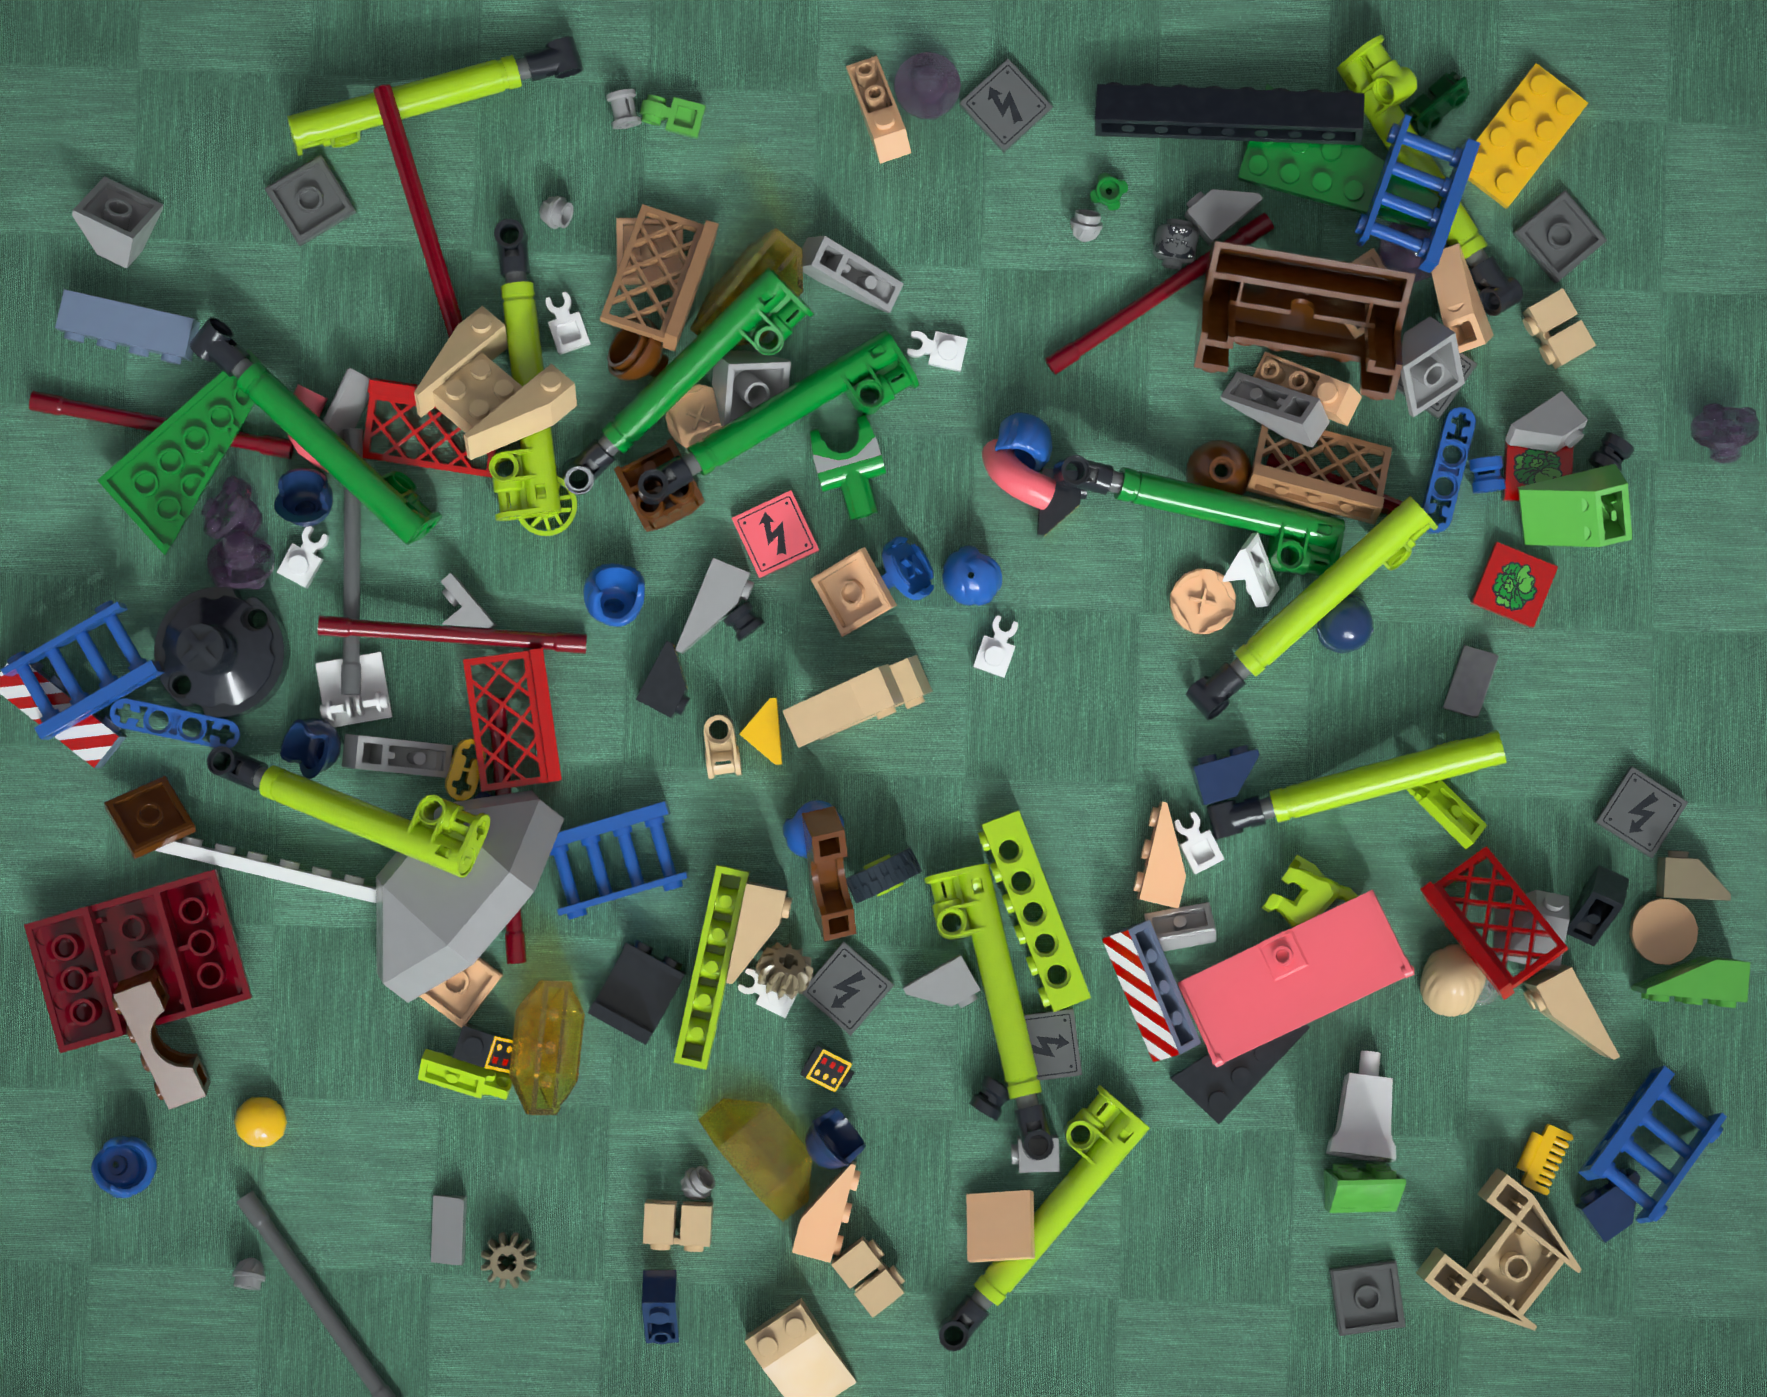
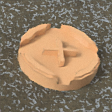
[666,384,722,449]
[1170,569,1236,634]
[1630,898,1698,965]

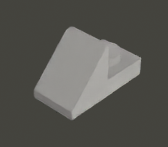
[441,573,497,629]

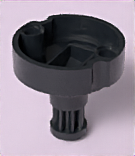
[154,587,290,717]

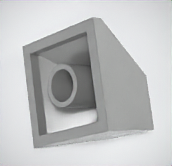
[72,176,164,268]
[1401,317,1465,417]
[712,350,791,426]
[1493,890,1570,971]

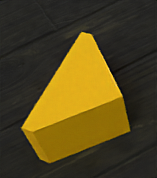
[739,698,783,765]

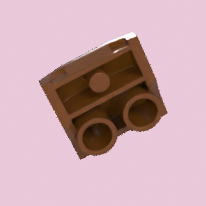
[614,438,705,532]

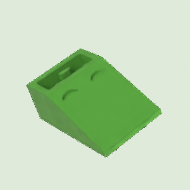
[1518,464,1632,547]
[1631,956,1751,1008]
[1324,1162,1406,1213]

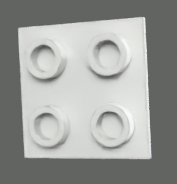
[315,652,392,727]

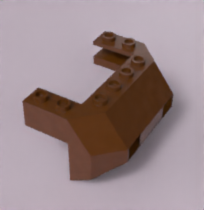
[1194,241,1416,400]

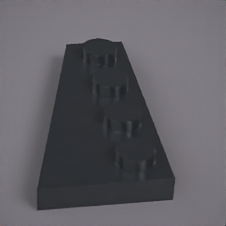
[1169,1024,1310,1124]

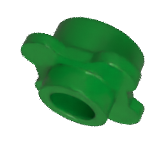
[1090,172,1128,211]

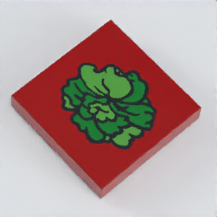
[1502,435,1574,502]
[1470,542,1558,629]

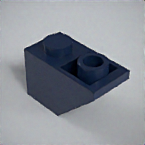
[1191,744,1259,805]
[1575,1168,1640,1243]
[642,1270,679,1345]

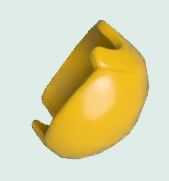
[234,1097,287,1147]

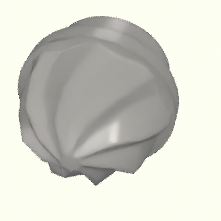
[539,196,573,229]
[1070,209,1103,242]
[680,1166,715,1200]
[232,1257,266,1290]

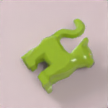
[1262,855,1358,928]

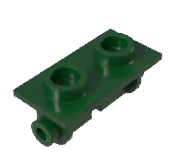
[1404,71,1470,136]

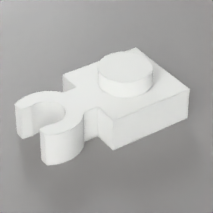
[546,292,591,355]
[907,331,968,372]
[277,526,329,589]
[973,616,1018,678]
[1174,812,1225,874]
[738,968,798,1018]

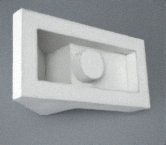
[1222,532,1279,608]

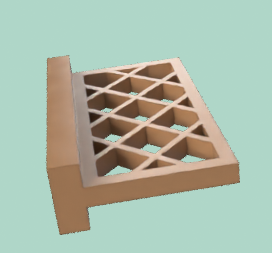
[600,204,719,351]
[1246,424,1392,524]

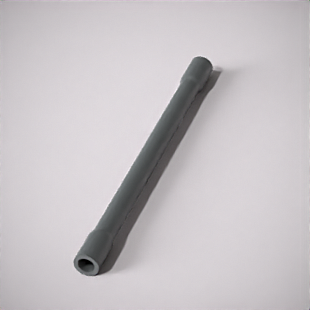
[341,428,363,695]
[236,1191,396,1397]

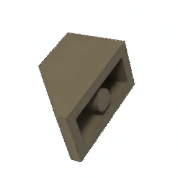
[1656,851,1731,901]

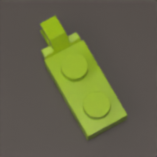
[1406,780,1487,849]
[418,1049,514,1100]

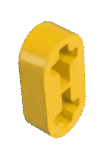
[445,738,486,801]

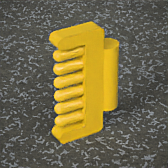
[1516,1124,1574,1195]

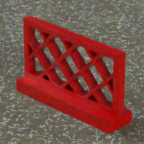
[363,378,497,478]
[463,648,562,792]
[1420,846,1568,1000]

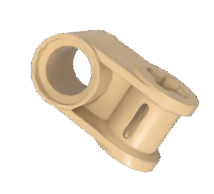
[704,714,742,779]

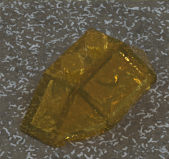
[690,227,804,347]
[509,980,585,1115]
[698,1098,812,1222]

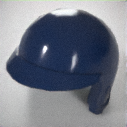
[274,468,334,527]
[1317,594,1374,653]
[280,718,341,779]
[805,1107,866,1169]

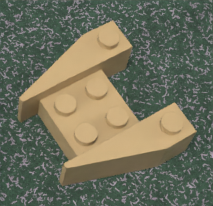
[414,306,577,460]
[783,655,933,748]
[1416,1168,1582,1331]

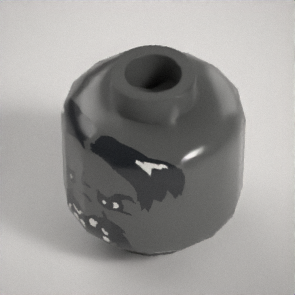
[1153,219,1199,270]

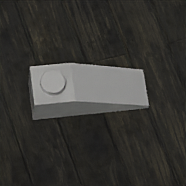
[794,236,904,313]
[1220,372,1330,448]
[675,558,754,654]
[341,734,453,778]

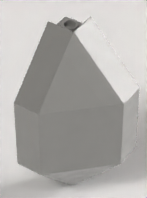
[376,790,564,1003]

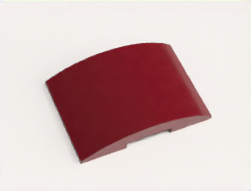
[24,869,253,1053]

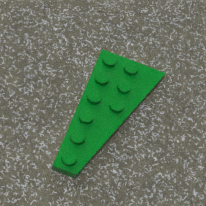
[1238,84,1440,232]
[97,349,271,556]

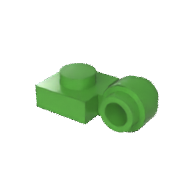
[640,94,706,139]

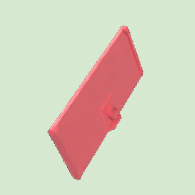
[1177,890,1415,1068]

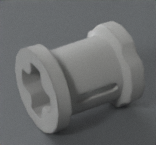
[606,89,642,129]

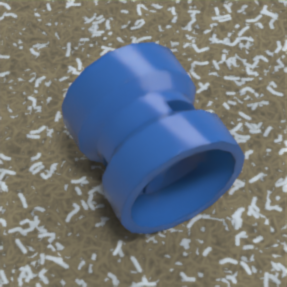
[1469,456,1506,494]

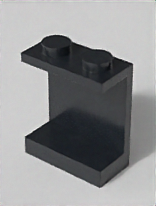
[588,939,686,1045]

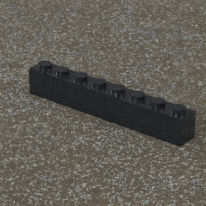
[1095,82,1365,145]

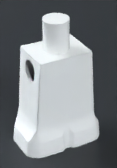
[1326,1051,1396,1162]

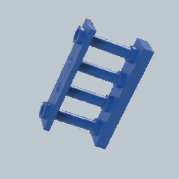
[1354,114,1480,273]
[0,600,165,740]
[550,801,689,920]
[1578,1066,1727,1224]

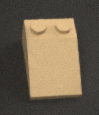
[726,882,793,984]
[1523,964,1620,1060]
[744,1298,857,1397]

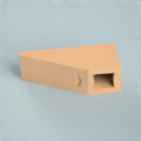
[846,56,911,164]
[1431,243,1494,353]
[1253,352,1362,426]
[1133,802,1186,909]
[792,1161,861,1263]

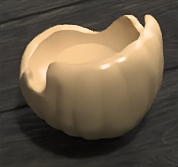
[1420,944,1486,1017]

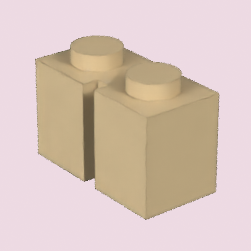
[1522,288,1596,369]
[643,1199,713,1252]
[831,1236,905,1318]

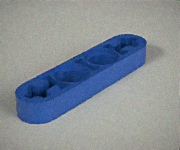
[1422,407,1476,534]
[110,698,240,748]

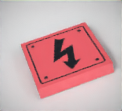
[732,490,820,578]

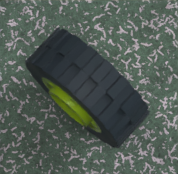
[846,847,922,904]

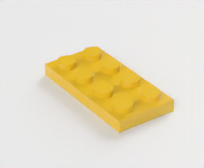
[1468,63,1588,209]

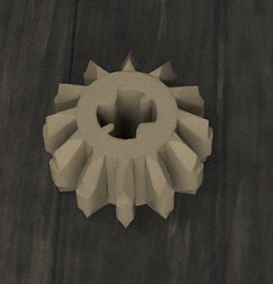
[755,942,814,1000]
[481,1232,537,1289]

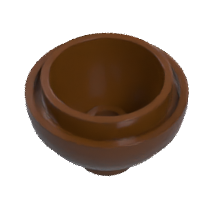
[607,317,669,380]
[1185,440,1252,495]

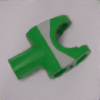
[810,415,886,521]

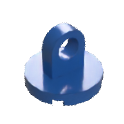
[881,537,934,600]

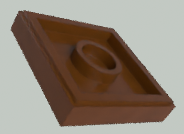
[104,776,196,859]

